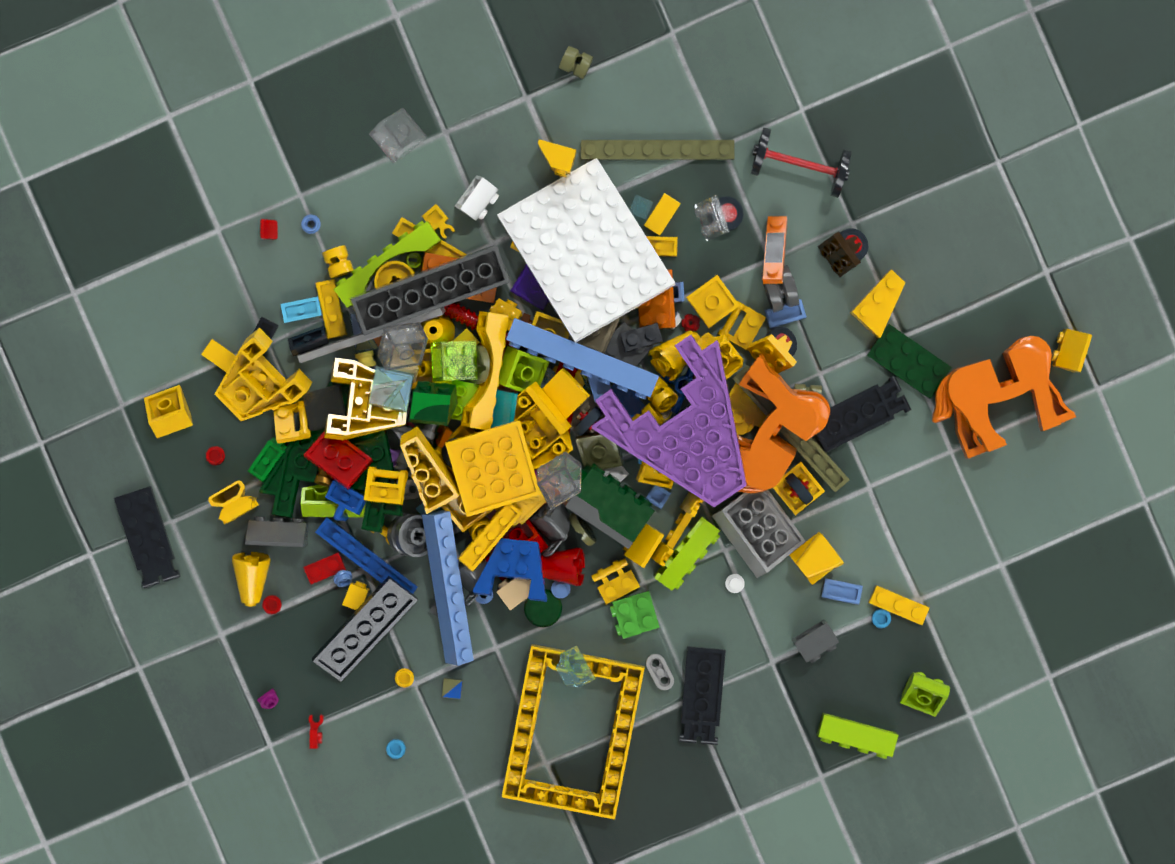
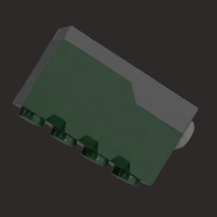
[561,463,655,549]

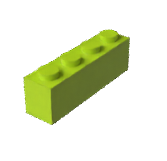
[817,713,899,759]

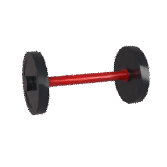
[751,128,851,198]

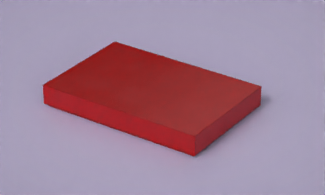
[304,431,373,490]

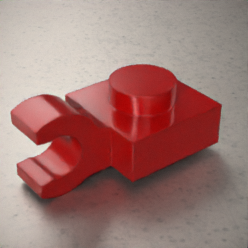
[309,715,324,749]

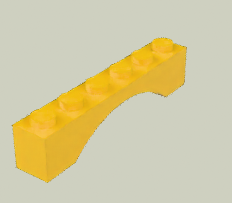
[461,311,509,430]

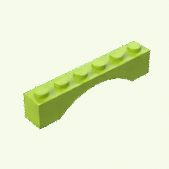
[334,221,442,308]

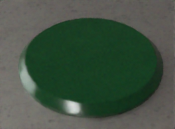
[524,589,562,627]

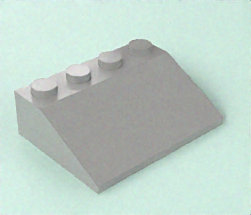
[712,489,806,578]

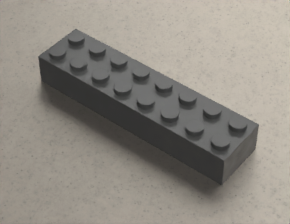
[349,245,510,336]

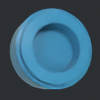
[871,609,891,628]
[386,739,406,759]

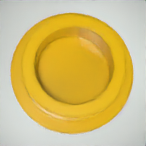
[395,668,414,688]

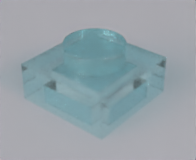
[629,195,653,220]

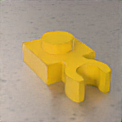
[422,204,455,239]

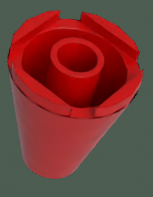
[541,548,585,586]

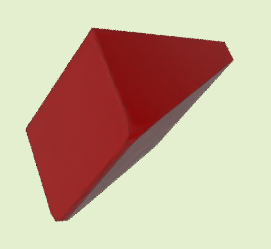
[260,219,278,240]

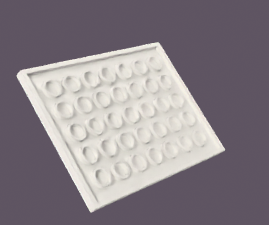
[497,158,675,343]

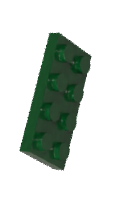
[866,324,952,399]

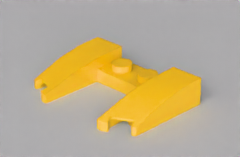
[651,491,704,567]

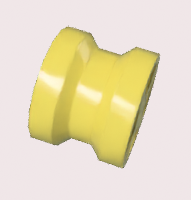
[355,350,376,367]

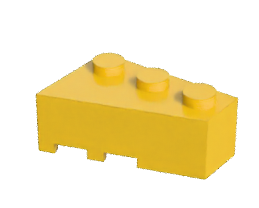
[850,269,906,339]

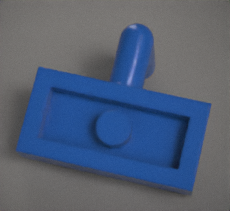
[325,480,366,521]

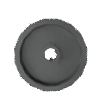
[761,265,799,313]
[387,514,428,557]

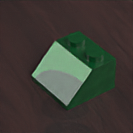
[410,381,458,426]

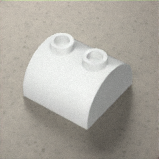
[455,175,499,221]

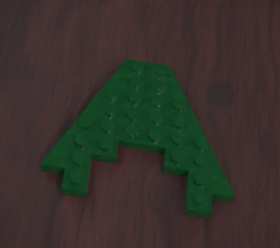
[259,380,403,533]

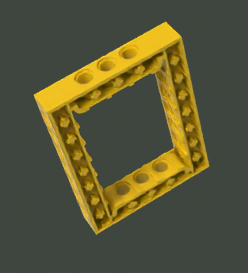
[502,644,645,819]

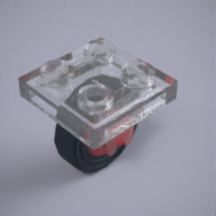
[694,195,744,241]

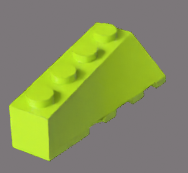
[300,485,367,517]
[654,516,720,591]

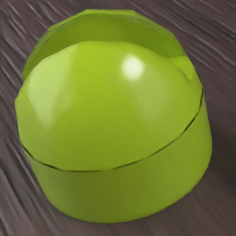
[405,252,422,268]

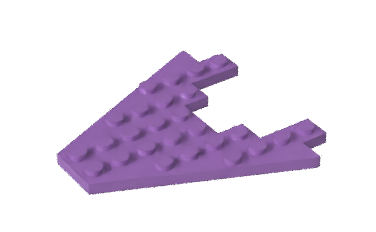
[591,335,747,507]

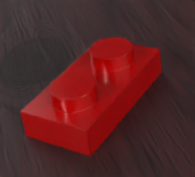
[303,552,347,584]

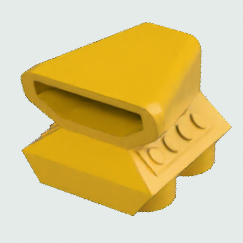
[696,332,744,380]
[208,480,259,524]
[789,532,844,585]

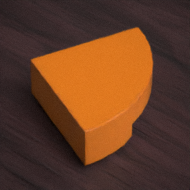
[436,425,452,448]

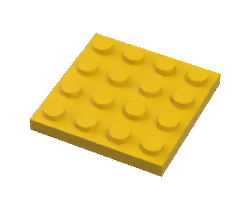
[445,420,541,517]

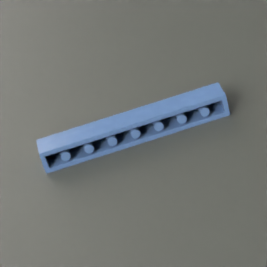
[506,318,659,399]
[422,510,474,666]

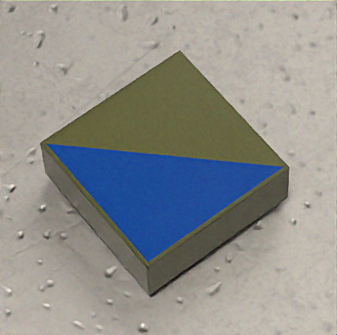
[442,678,463,699]

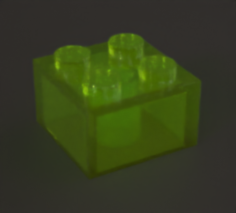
[431,341,478,382]

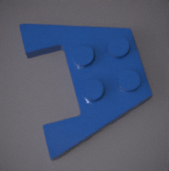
[473,538,547,602]

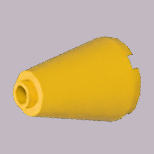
[417,314,455,349]
[648,331,700,381]
[232,552,271,607]

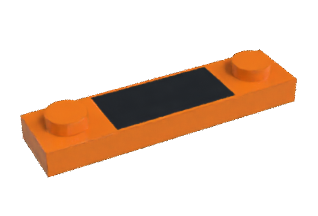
[762,216,788,284]

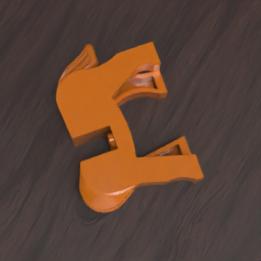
[932,336,1076,458]
[737,354,830,494]

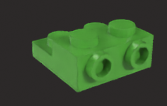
[610,590,660,639]

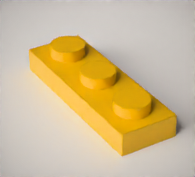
[869,585,930,625]

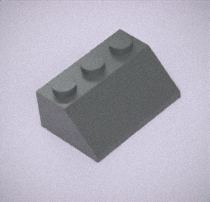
[245,516,308,547]

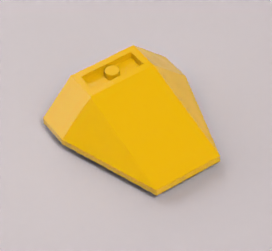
[514,390,573,469]

